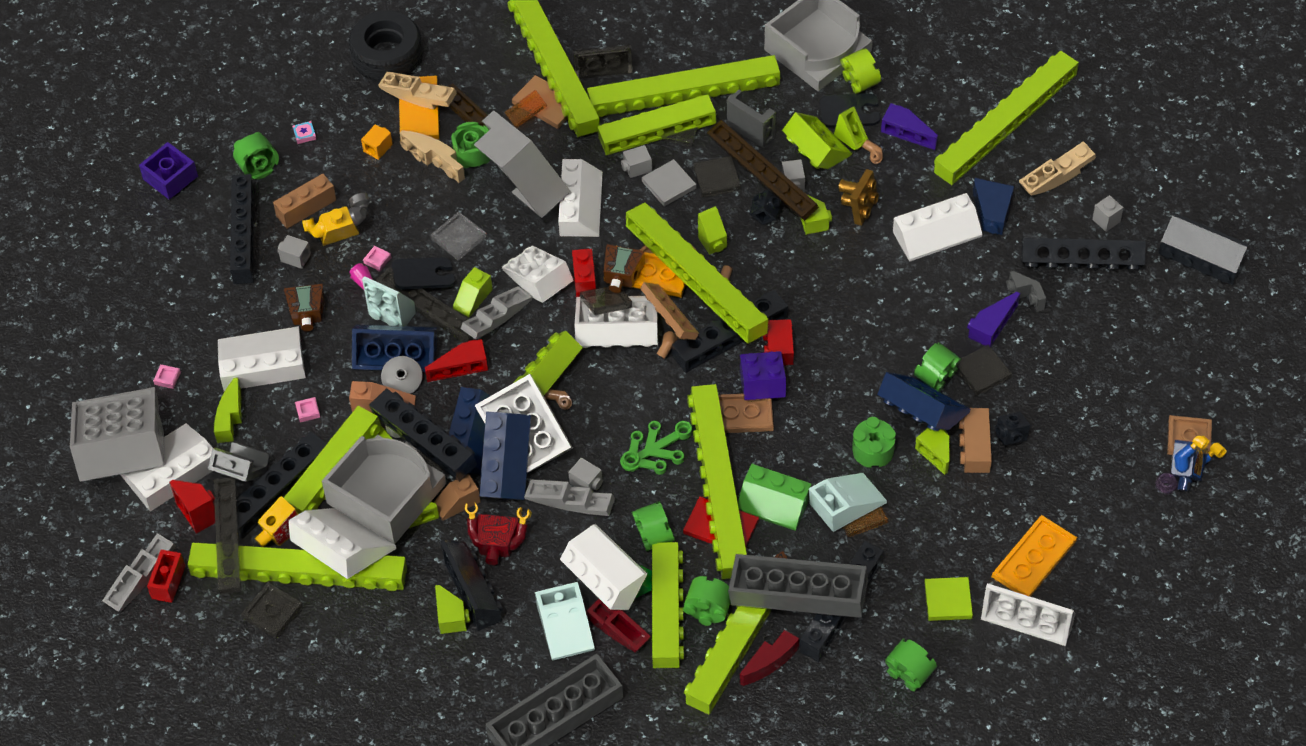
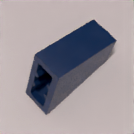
[973,178,1014,235]

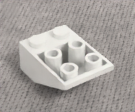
[502,246,574,303]

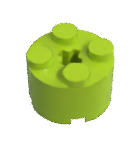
[840,48,881,94]

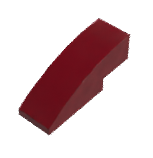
[586,599,651,652]
[740,630,799,686]

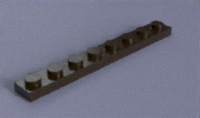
[707,120,819,221]

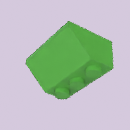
[738,464,811,531]

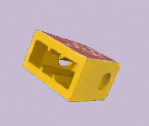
[254,496,298,547]

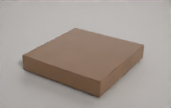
[1167,415,1212,455]

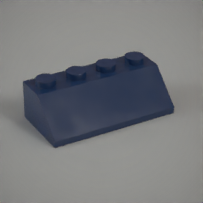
[352,324,437,372]
[877,372,971,431]
[449,387,490,475]
[480,411,531,500]

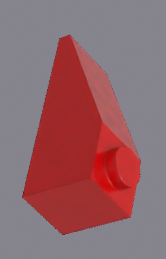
[425,339,488,382]

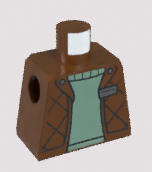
[604,244,645,293]
[284,284,325,331]

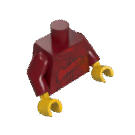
[465,503,532,565]

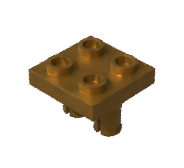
[838,169,879,226]

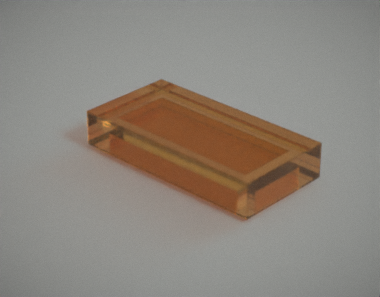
[504,90,547,128]
[843,506,888,537]

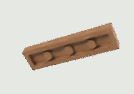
[640,282,699,340]

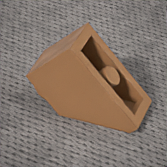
[433,474,480,521]

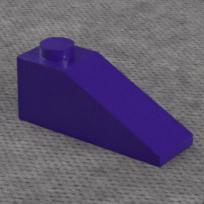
[881,103,938,150]
[967,292,1020,348]

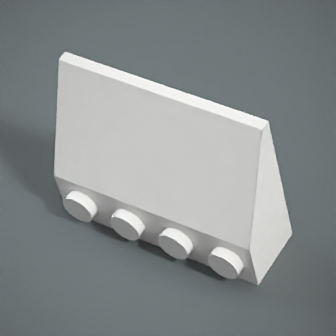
[575,296,658,348]
[218,326,306,391]
[475,374,573,473]
[120,423,213,512]
[288,508,396,579]
[981,583,1075,646]

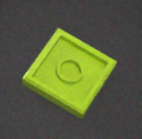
[924,577,973,621]

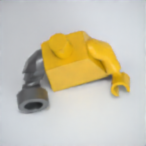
[302,193,370,246]

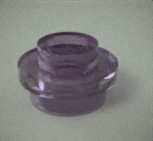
[1155,473,1177,494]

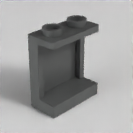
[726,90,776,148]
[208,442,271,482]

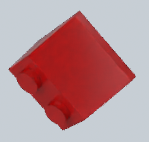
[169,480,219,534]

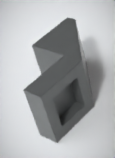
[1006,271,1046,312]

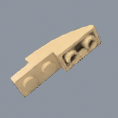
[378,72,457,109]
[400,130,465,183]
[1019,141,1096,196]

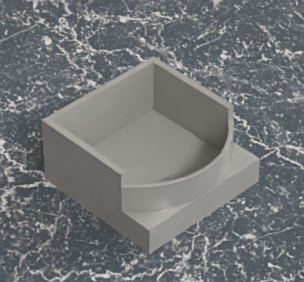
[764,0,872,91]
[474,110,570,218]
[70,387,164,482]
[322,435,446,544]

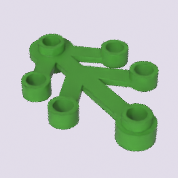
[620,421,692,475]

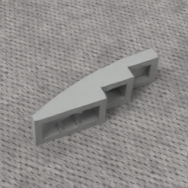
[461,286,533,339]
[524,480,615,516]
[102,533,176,612]

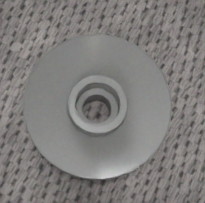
[381,356,422,394]

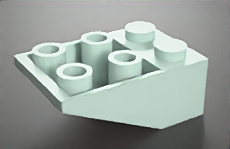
[362,276,416,326]
[809,473,887,532]
[535,582,595,661]

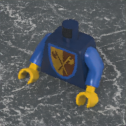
[1171,436,1227,491]

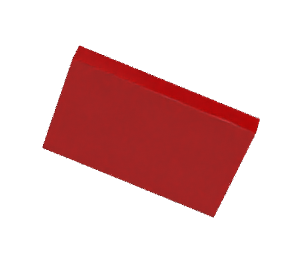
[683,497,759,547]

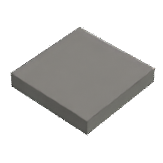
[642,159,696,207]

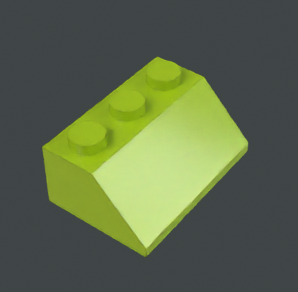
[782,112,852,169]

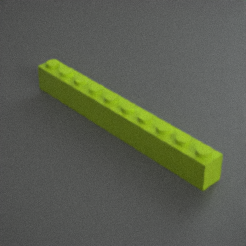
[508,0,599,137]
[934,51,1079,185]
[587,55,780,117]
[626,203,768,344]
[687,384,747,579]
[188,543,407,591]

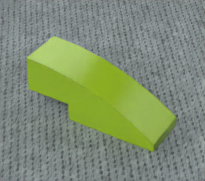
[214,378,242,443]

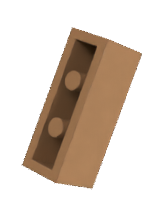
[273,174,336,229]
[958,408,991,473]

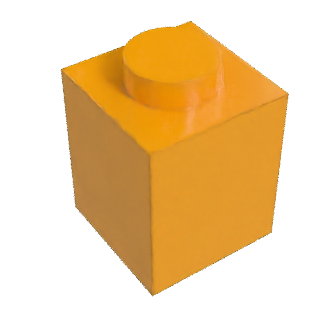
[361,124,393,160]

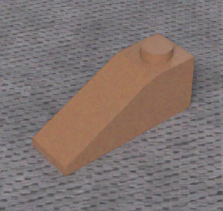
[349,381,416,413]

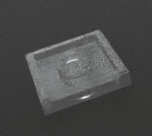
[430,212,487,261]

